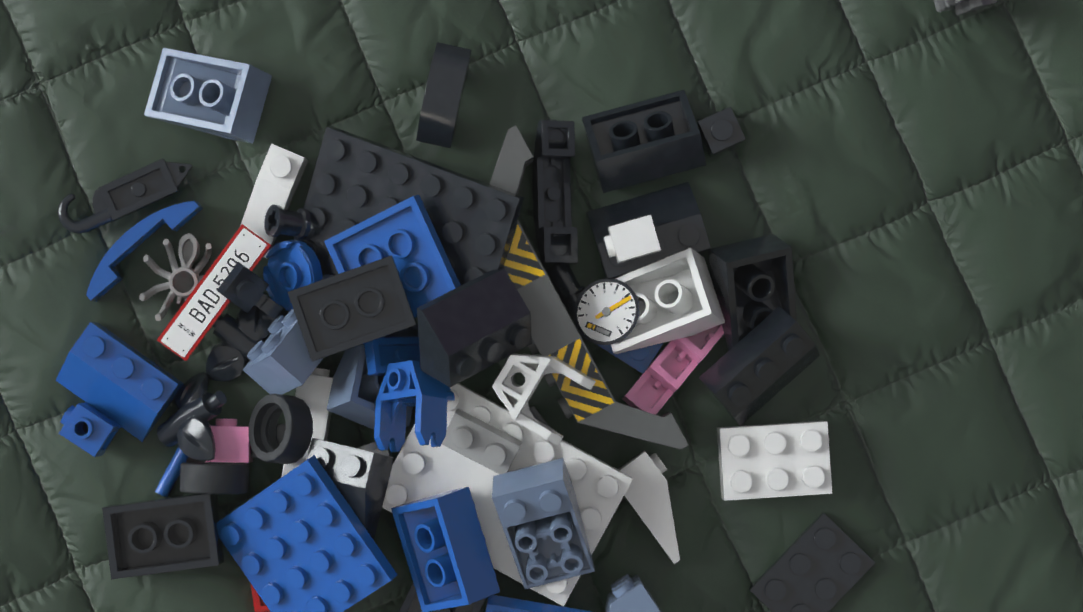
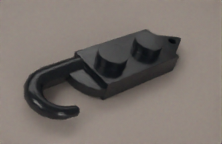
[58,158,193,234]

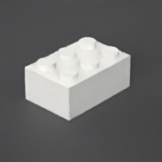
[717,421,832,501]

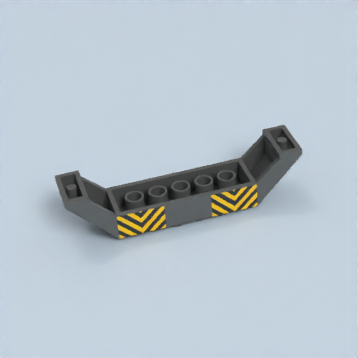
[490,125,689,450]

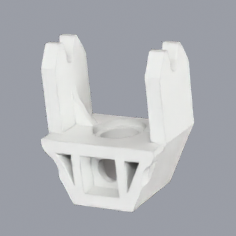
[492,353,596,445]

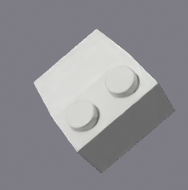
[611,248,725,354]

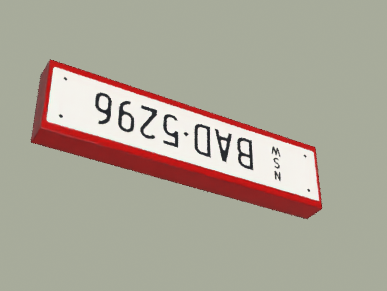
[157,224,272,361]

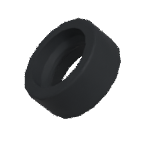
[249,394,313,464]
[180,462,249,494]

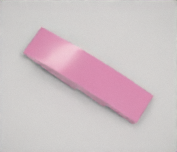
[622,324,724,415]

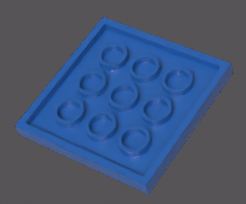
[217,455,398,612]

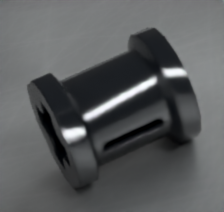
[264,204,311,241]

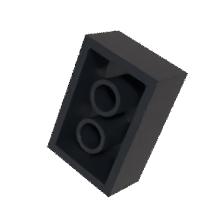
[102,493,224,580]

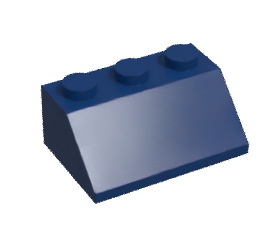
[55,322,184,442]
[391,487,500,612]

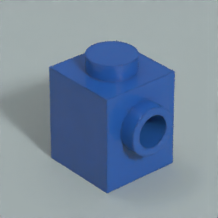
[59,402,122,457]

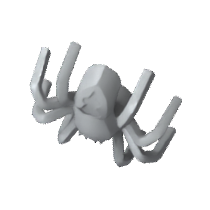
[139,233,212,321]

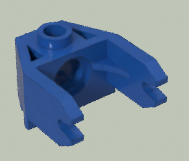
[374,360,455,452]

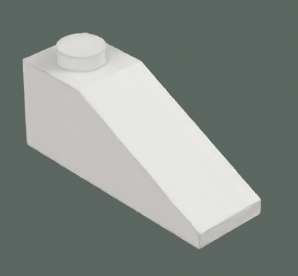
[240,144,308,258]
[618,450,680,564]

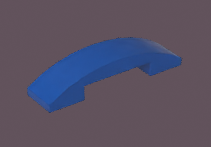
[86,201,203,302]

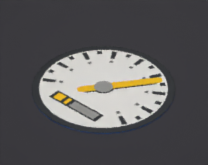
[574,278,639,345]

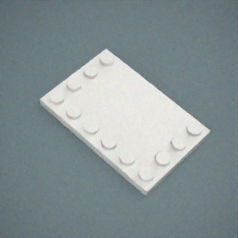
[382,383,633,607]

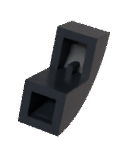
[416,42,472,148]

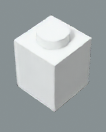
[603,215,661,263]

